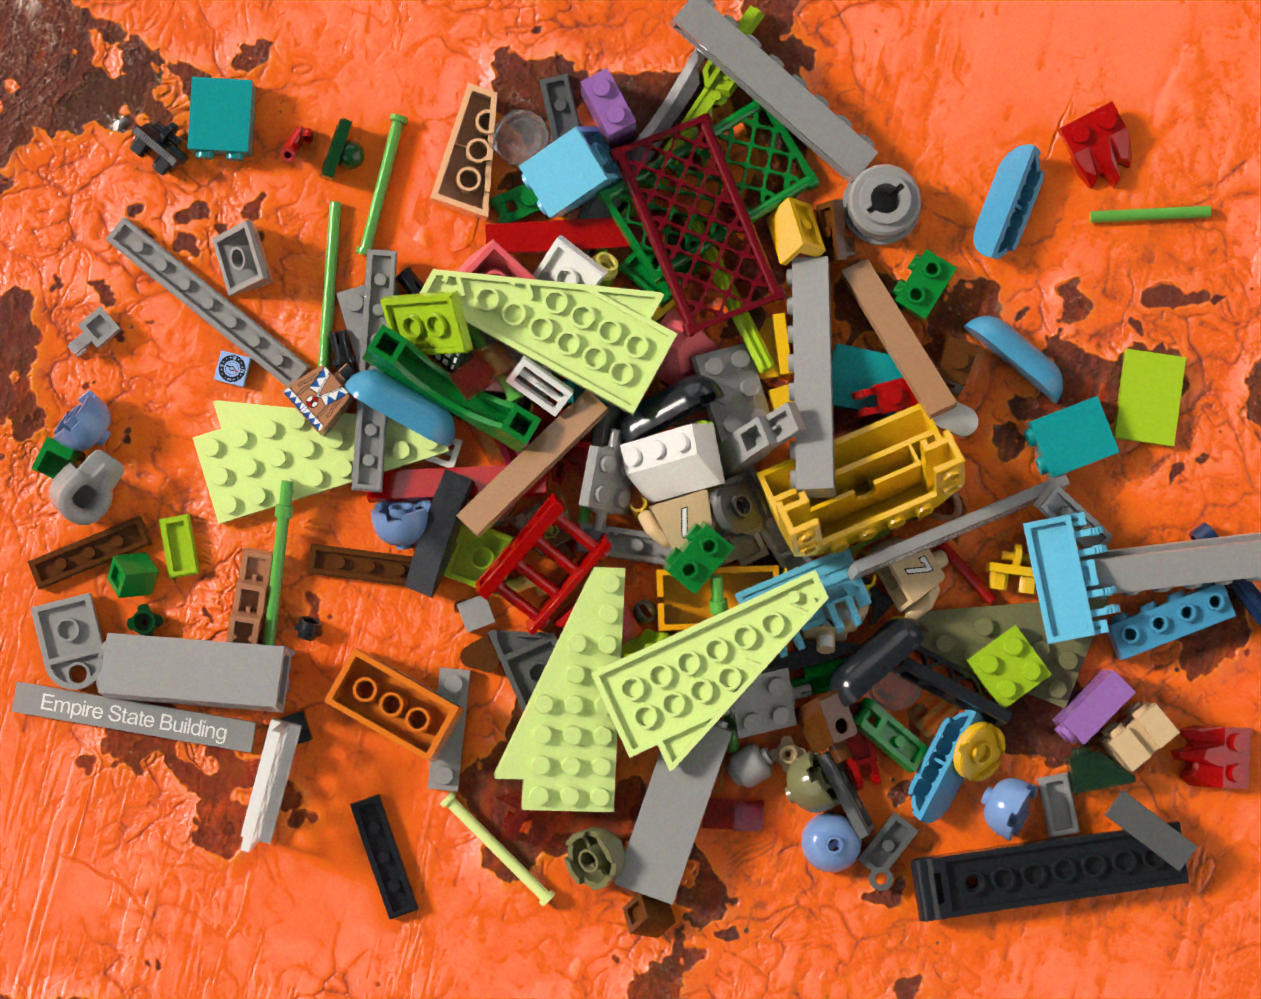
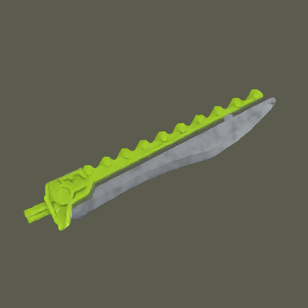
[576,5,765,256]

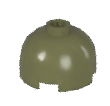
[785,750,841,813]
[564,826,625,890]

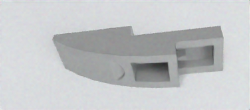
[718,402,807,480]

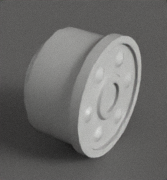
[842,164,921,245]

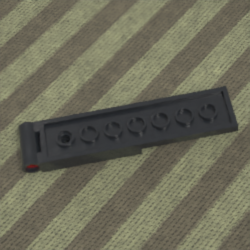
[910,821,1189,922]

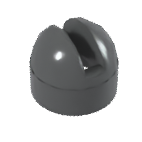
[633,599,657,623]

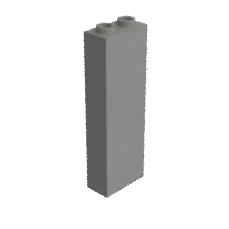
[96,633,292,713]
[615,718,733,905]

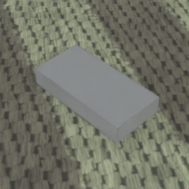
[1037,772,1080,838]

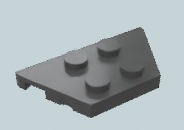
[488,630,558,712]

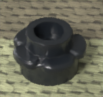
[294,616,323,641]

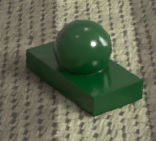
[319,118,365,181]

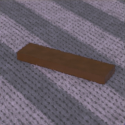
[27,516,153,590]
[307,543,412,586]

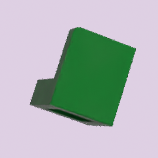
[31,436,80,479]
[107,553,159,598]

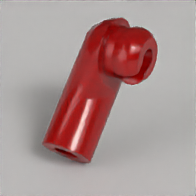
[281,126,314,162]

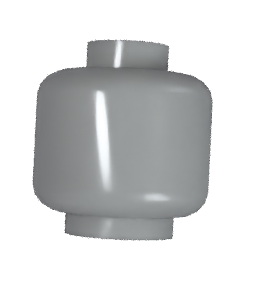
[727,743,774,788]

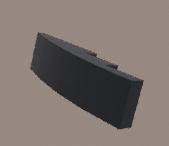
[405,469,475,598]
[765,640,859,670]

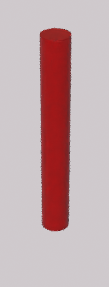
[935,542,997,605]

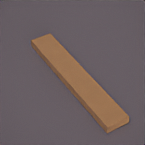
[841,259,957,420]
[456,390,609,538]

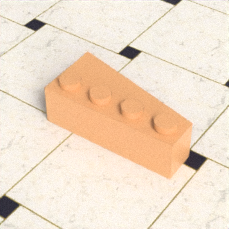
[429,83,497,221]

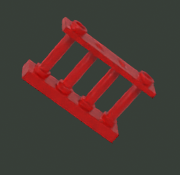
[475,493,612,635]

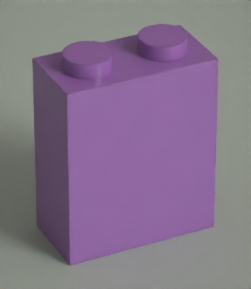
[580,68,636,148]
[1052,669,1136,745]

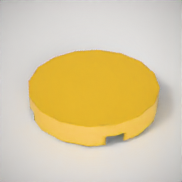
[953,721,1006,782]

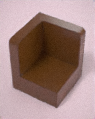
[622,893,676,938]

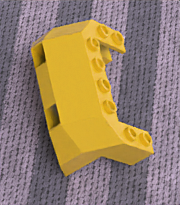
[756,404,965,557]

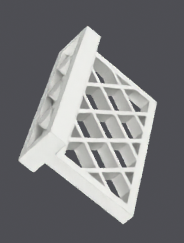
[240,718,302,852]

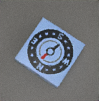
[214,350,252,388]

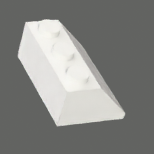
[620,424,725,504]

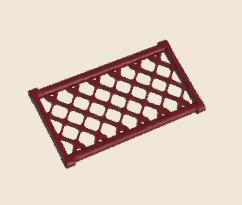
[609,113,787,337]

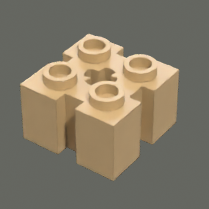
[1098,701,1180,772]

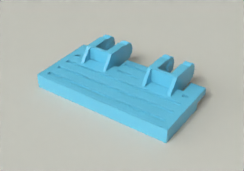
[1023,512,1121,644]
[734,548,872,658]

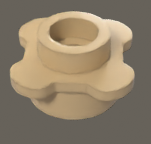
[770,736,806,772]

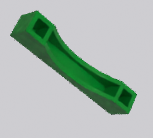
[362,324,541,453]

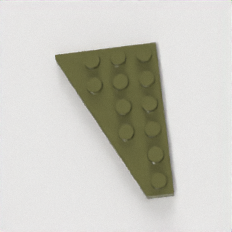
[917,598,1108,708]

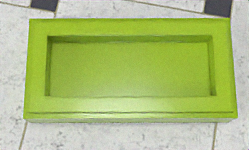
[159,514,201,579]

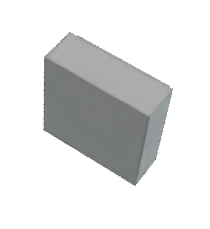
[457,596,496,633]

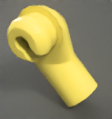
[506,575,552,596]

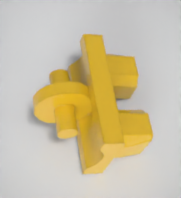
[985,543,1036,595]

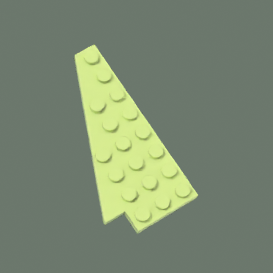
[420,269,677,415]
[193,400,450,524]
[494,566,625,812]
[591,569,829,771]

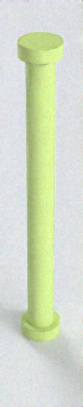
[440,791,556,906]

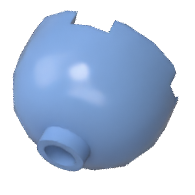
[53,390,111,451]
[371,500,431,550]
[981,778,1038,841]
[801,812,862,873]

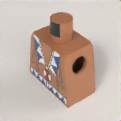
[281,363,356,437]

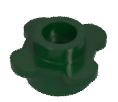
[127,604,164,636]

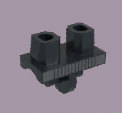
[130,121,189,175]

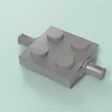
[579,429,633,532]
[723,664,812,739]

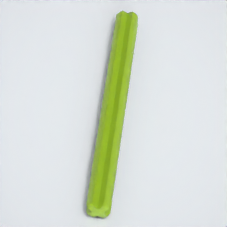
[682,212,774,373]

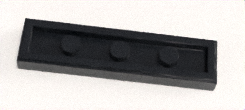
[350,794,419,920]

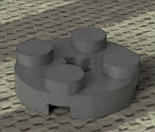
[709,476,766,538]

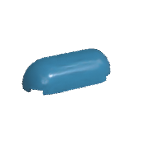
[973,144,1044,259]
[963,316,1064,404]
[345,369,456,446]
[908,710,985,823]

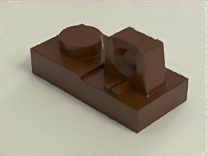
[816,200,856,265]

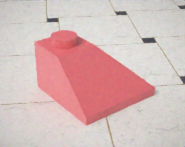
[457,239,538,280]
[655,309,719,385]

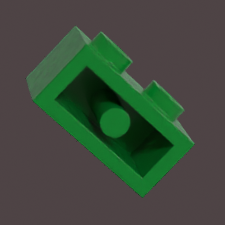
[891,249,957,322]
[664,521,735,595]

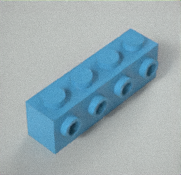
[1107,582,1236,660]

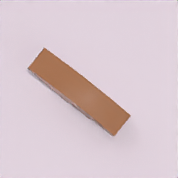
[226,547,273,644]

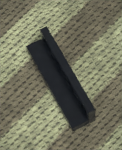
[892,645,1013,727]

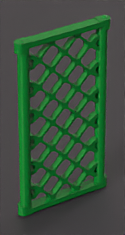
[597,98,820,286]

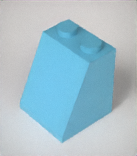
[519,126,623,218]

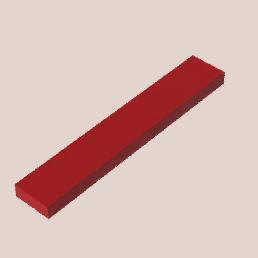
[485,214,668,254]
[367,465,548,503]

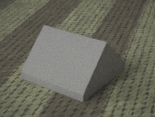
[212,220,274,296]

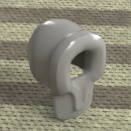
[48,450,124,525]

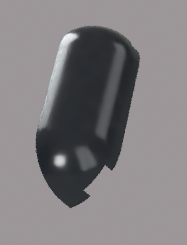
[616,375,724,449]
[829,618,929,707]

